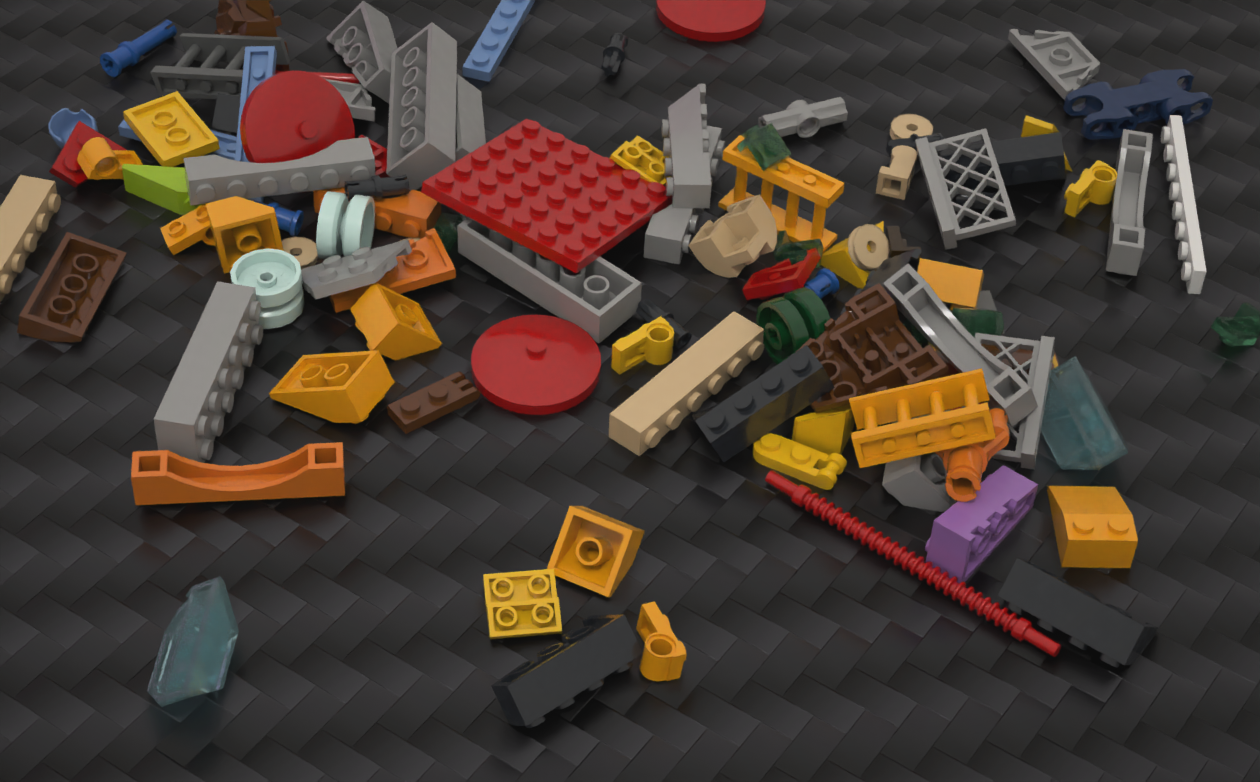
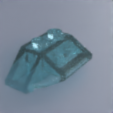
[1041,356,1128,470]
[147,576,239,707]

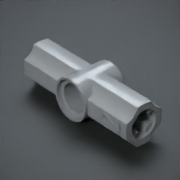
[758,97,848,141]

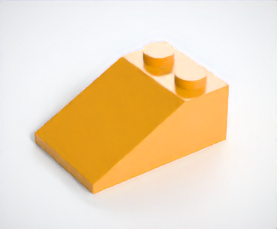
[269,350,395,424]
[1047,486,1138,568]

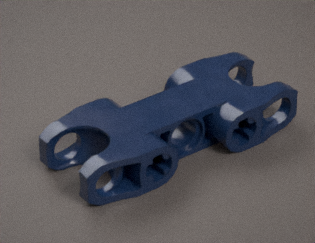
[1063,69,1213,140]

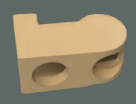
[876,145,917,200]

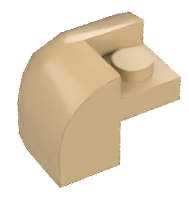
[688,194,777,278]

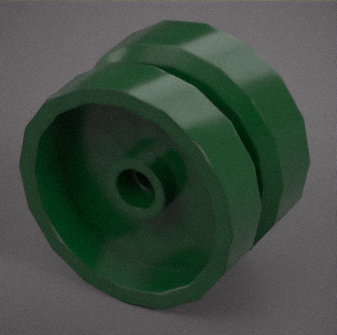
[756,287,830,365]

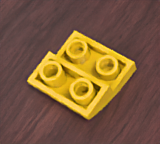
[610,135,670,187]
[483,569,562,639]

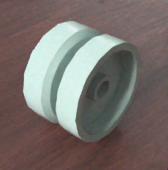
[316,191,375,259]
[230,248,305,329]

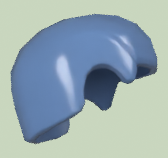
[48,108,99,149]

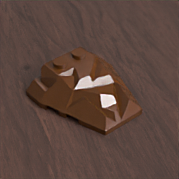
[214,0,290,71]
[796,283,948,413]

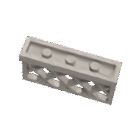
[915,128,1016,250]
[962,333,1055,469]

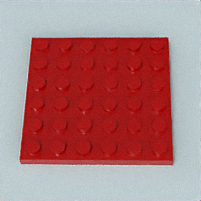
[421,119,672,273]

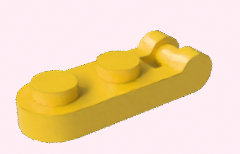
[752,433,847,490]

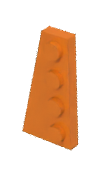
[328,227,456,313]

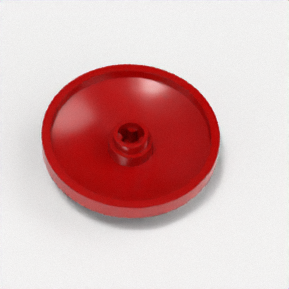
[656,0,766,42]
[240,71,355,193]
[471,315,601,415]

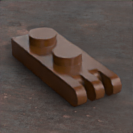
[387,371,481,434]

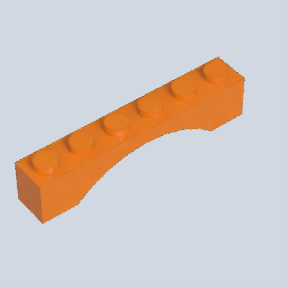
[131,442,345,505]

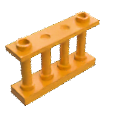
[718,135,845,255]
[849,368,996,468]

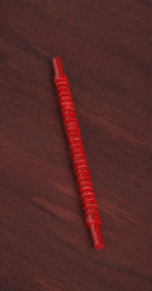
[765,470,1061,657]

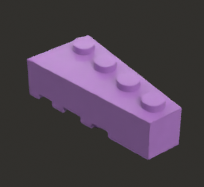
[925,465,1038,583]

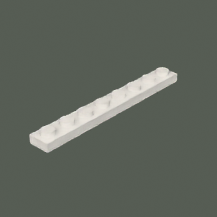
[1161,115,1207,294]

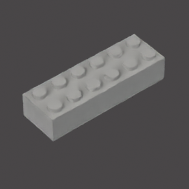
[386,22,457,191]
[457,217,642,343]
[154,281,263,463]

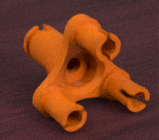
[927,408,1010,502]

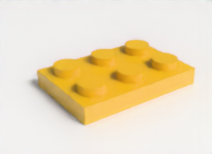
[123,91,220,167]

